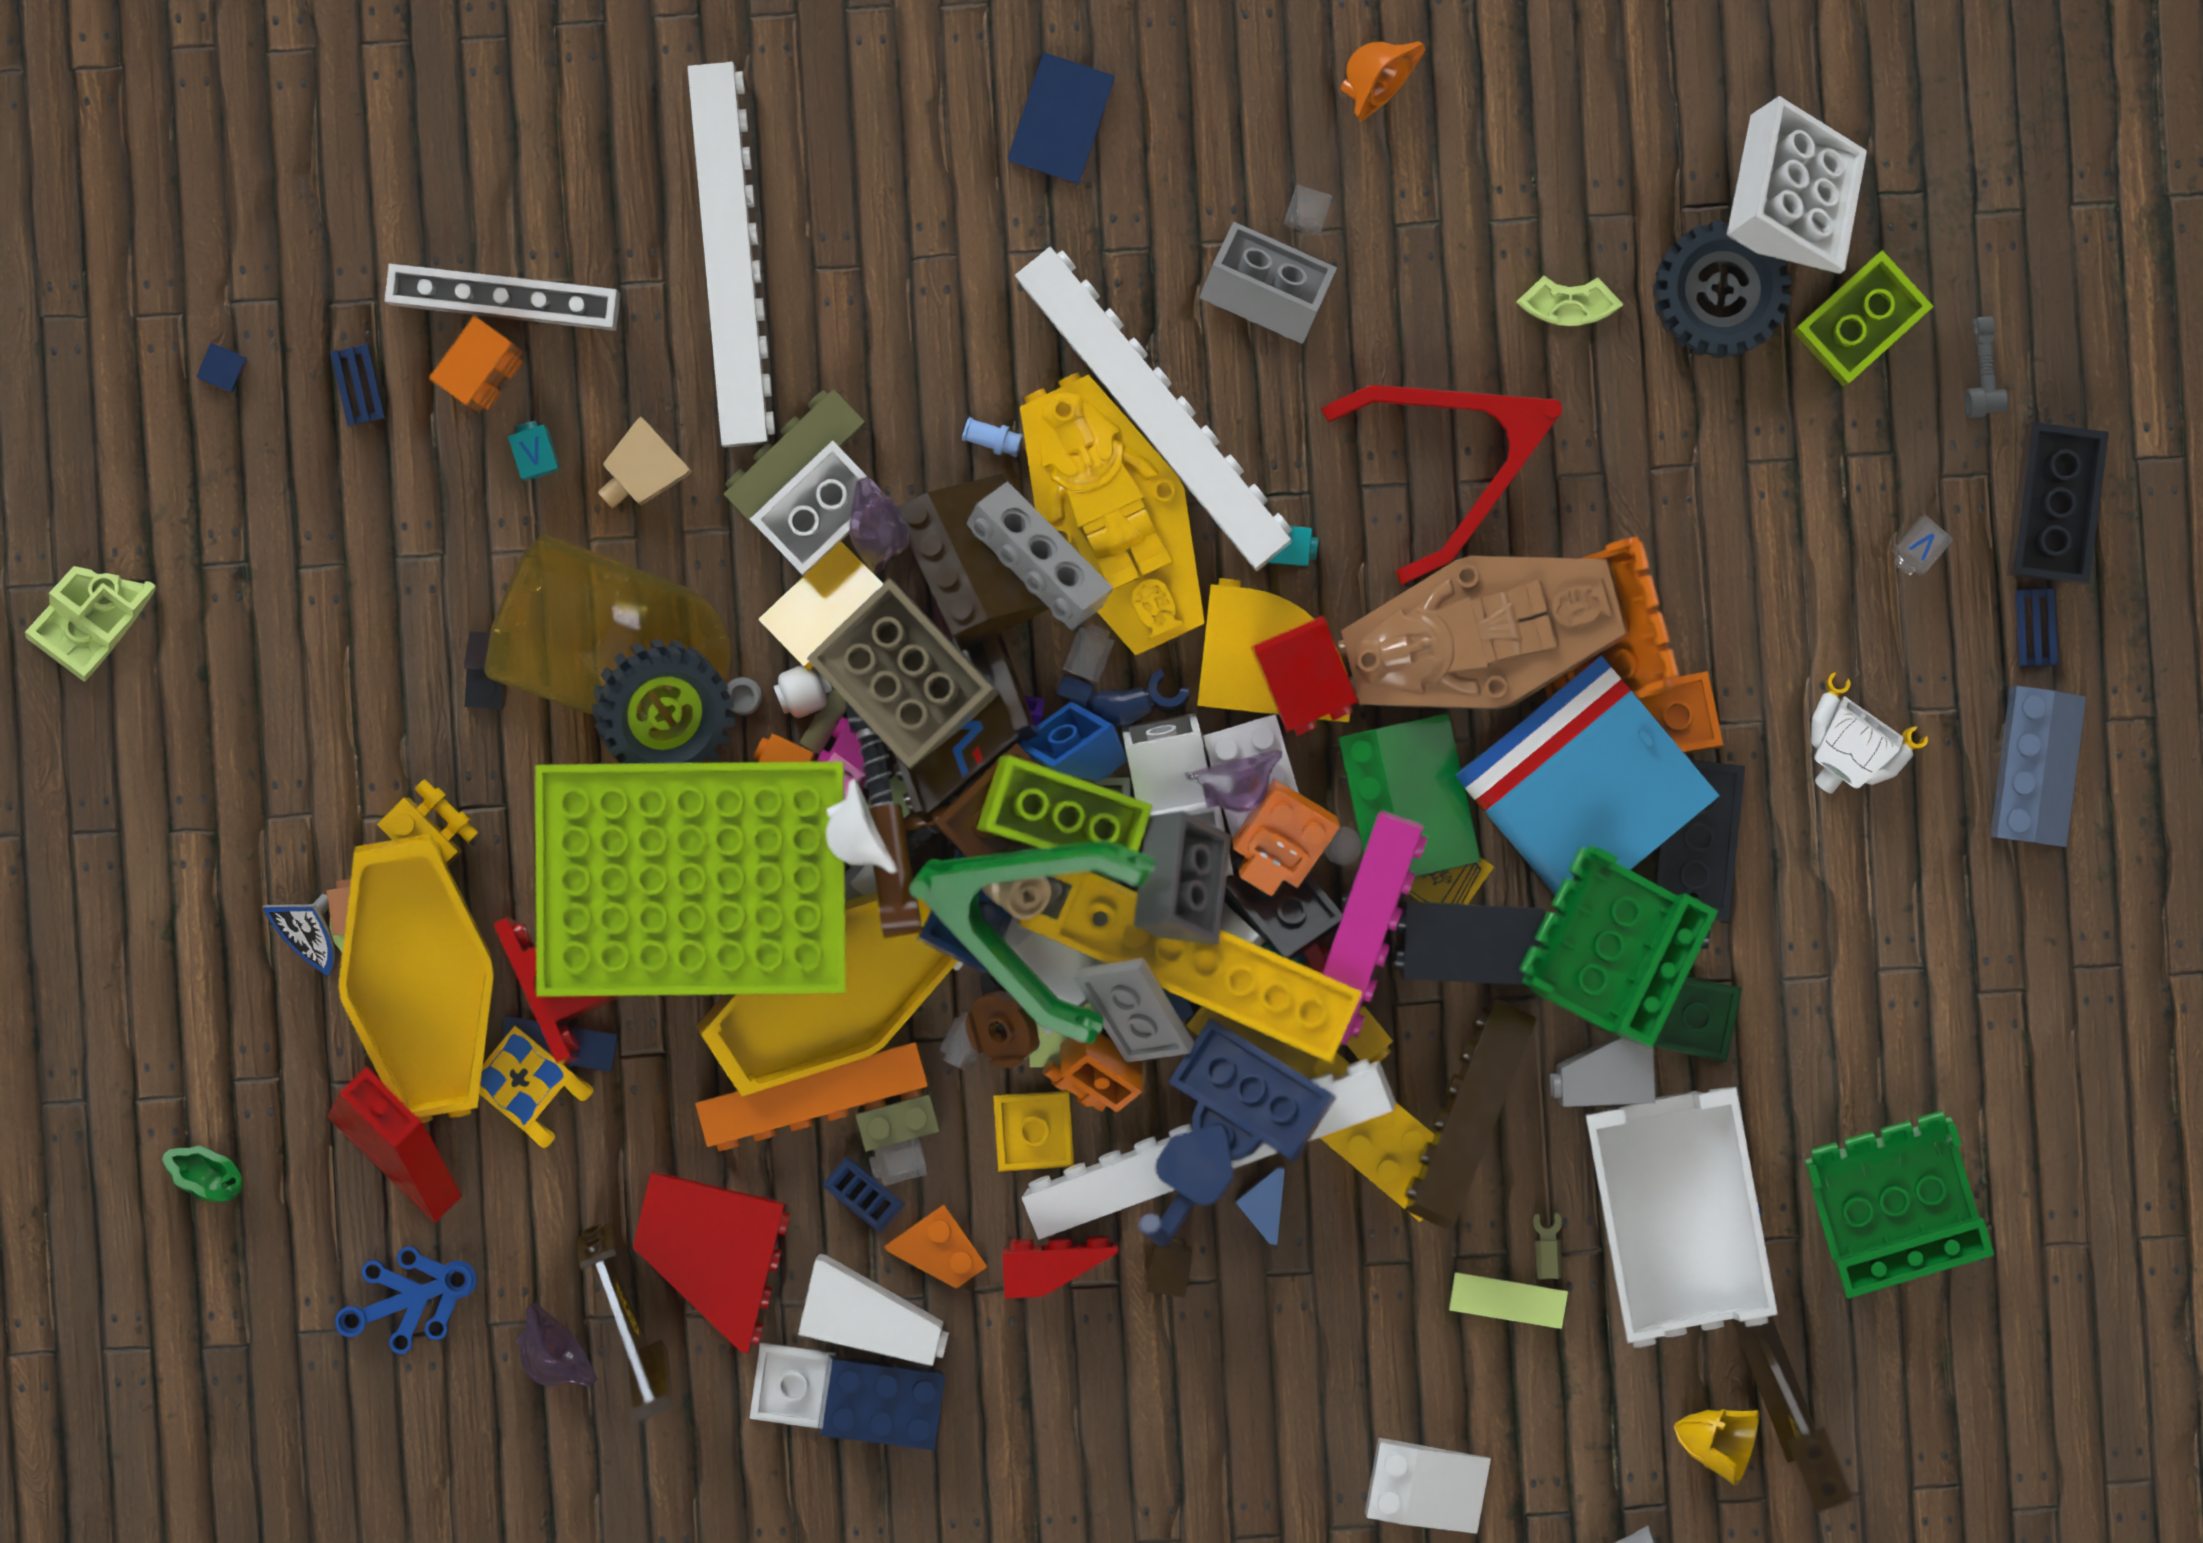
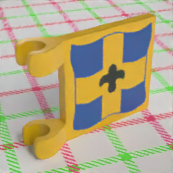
[479,1025,594,1148]

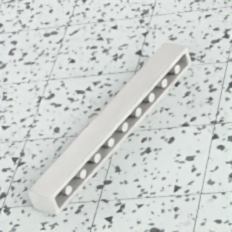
[688,62,775,448]
[1015,247,1293,572]
[1022,1059,1396,1240]

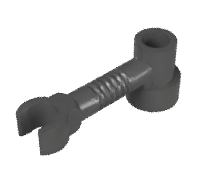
[1964,316,2008,419]

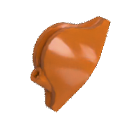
[1340,41,1426,122]

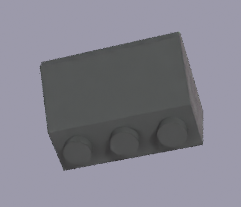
[1134,811,1231,945]

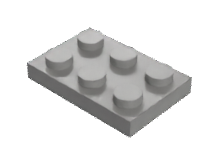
[1074,959,1194,1062]

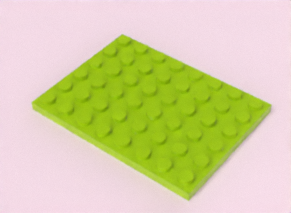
[535,762,846,996]

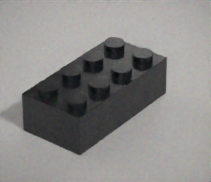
[2007,422,2109,585]

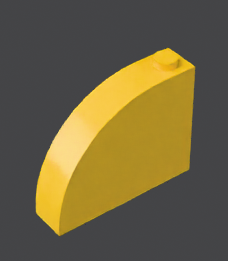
[1197,578,1350,723]

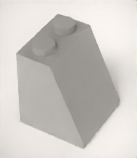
[1549,1035,1655,1107]

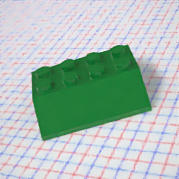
[1520,846,1718,1048]
[1805,1110,1994,1299]

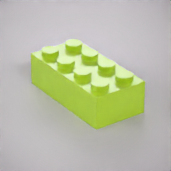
[977,755,1153,852]

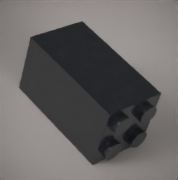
[1393,901,1545,985]

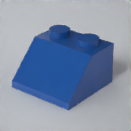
[1015,701,1128,781]

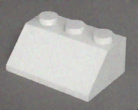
[750,441,887,575]

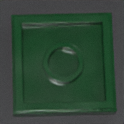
[1653,976,1742,1062]

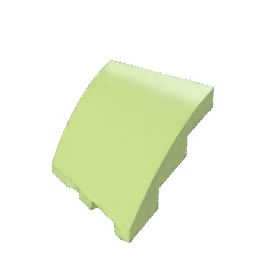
[25,566,156,682]

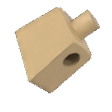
[598,417,692,509]

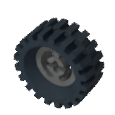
[1653,220,1792,359]

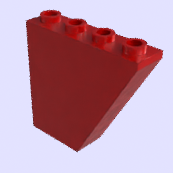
[327,1066,462,1223]
[633,1171,791,1354]

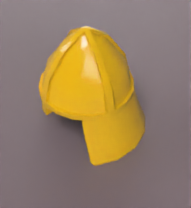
[1674,1409,1760,1486]

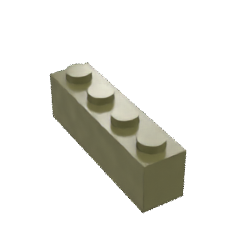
[724,389,866,529]

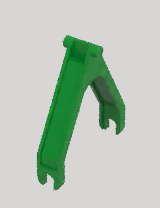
[910,840,1156,1043]

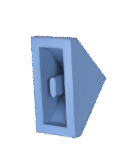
[1235,1166,1285,1245]

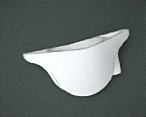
[826,779,898,873]

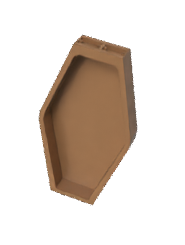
[1338,556,1629,709]

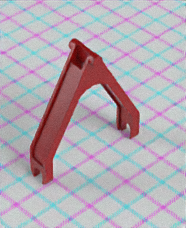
[1321,385,1562,585]

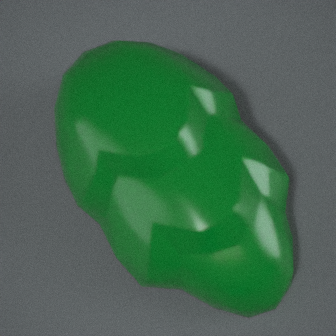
[162,1145,243,1203]

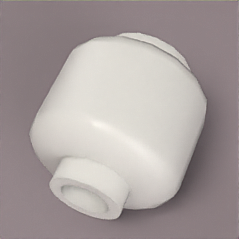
[774,665,832,718]

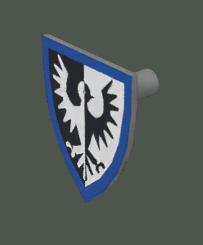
[262,894,335,976]

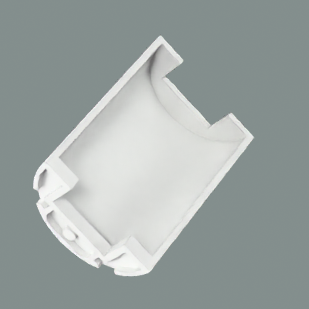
[1586,1087,1778,1348]

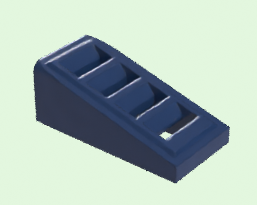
[822,1155,905,1233]

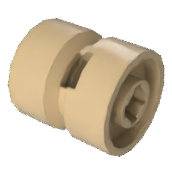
[982,876,1051,919]

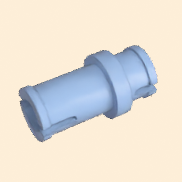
[962,417,1024,457]

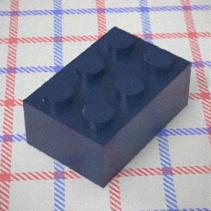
[817,1355,945,1450]

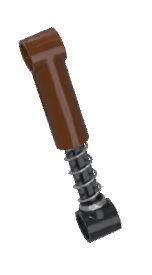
[845,700,922,939]

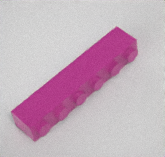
[1322,810,1428,1045]

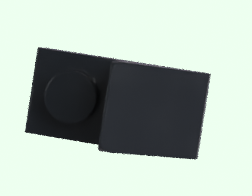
[464,631,509,709]

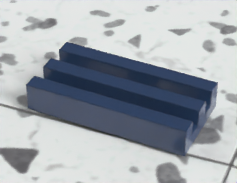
[330,343,386,427]
[2015,589,2058,666]

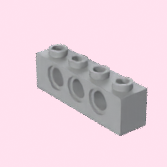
[966,481,1113,630]

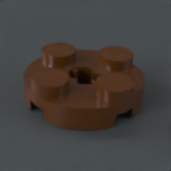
[966,991,1040,1068]

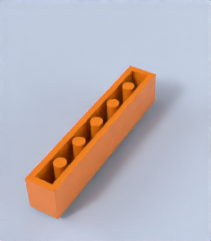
[695,1041,929,1152]

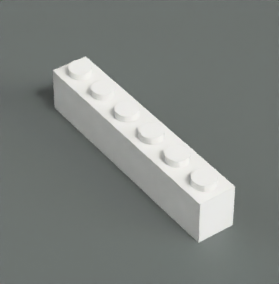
[385,264,621,331]

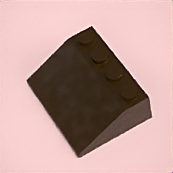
[893,474,1050,651]

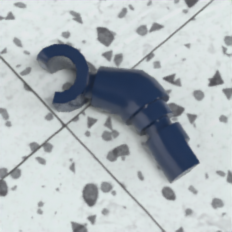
[1056,669,1190,727]

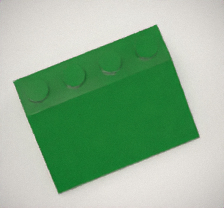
[1337,713,1481,877]

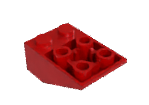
[1002,1235,1118,1299]

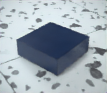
[196,343,248,393]

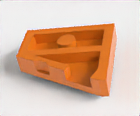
[884,1204,988,1289]

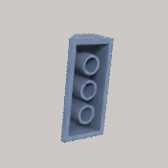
[1990,686,2086,847]

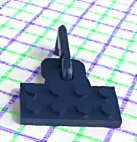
[1139,1018,1337,1247]

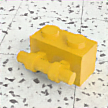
[377,779,479,866]

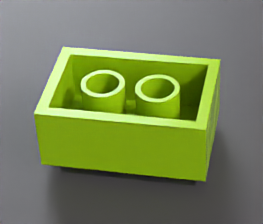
[1793,250,1934,387]

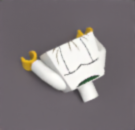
[1811,672,1928,794]

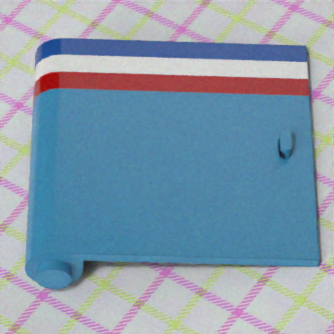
[1455,655,1719,896]

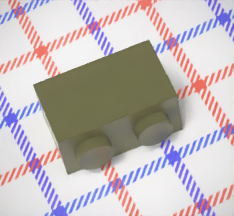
[856,1092,941,1151]

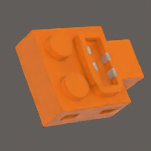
[1232,779,1340,896]

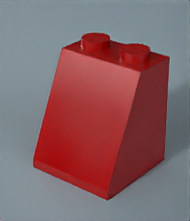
[1250,616,1358,736]

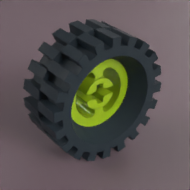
[592,639,735,764]

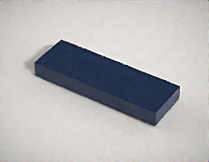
[501,1016,618,1072]

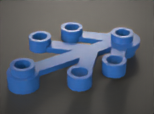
[335,1246,477,1354]

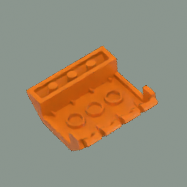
[1545,536,1679,700]

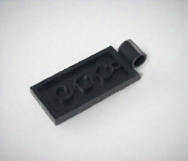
[1655,760,1745,949]

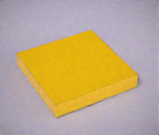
[993,1090,1074,1172]

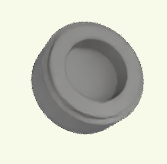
[727,677,762,715]

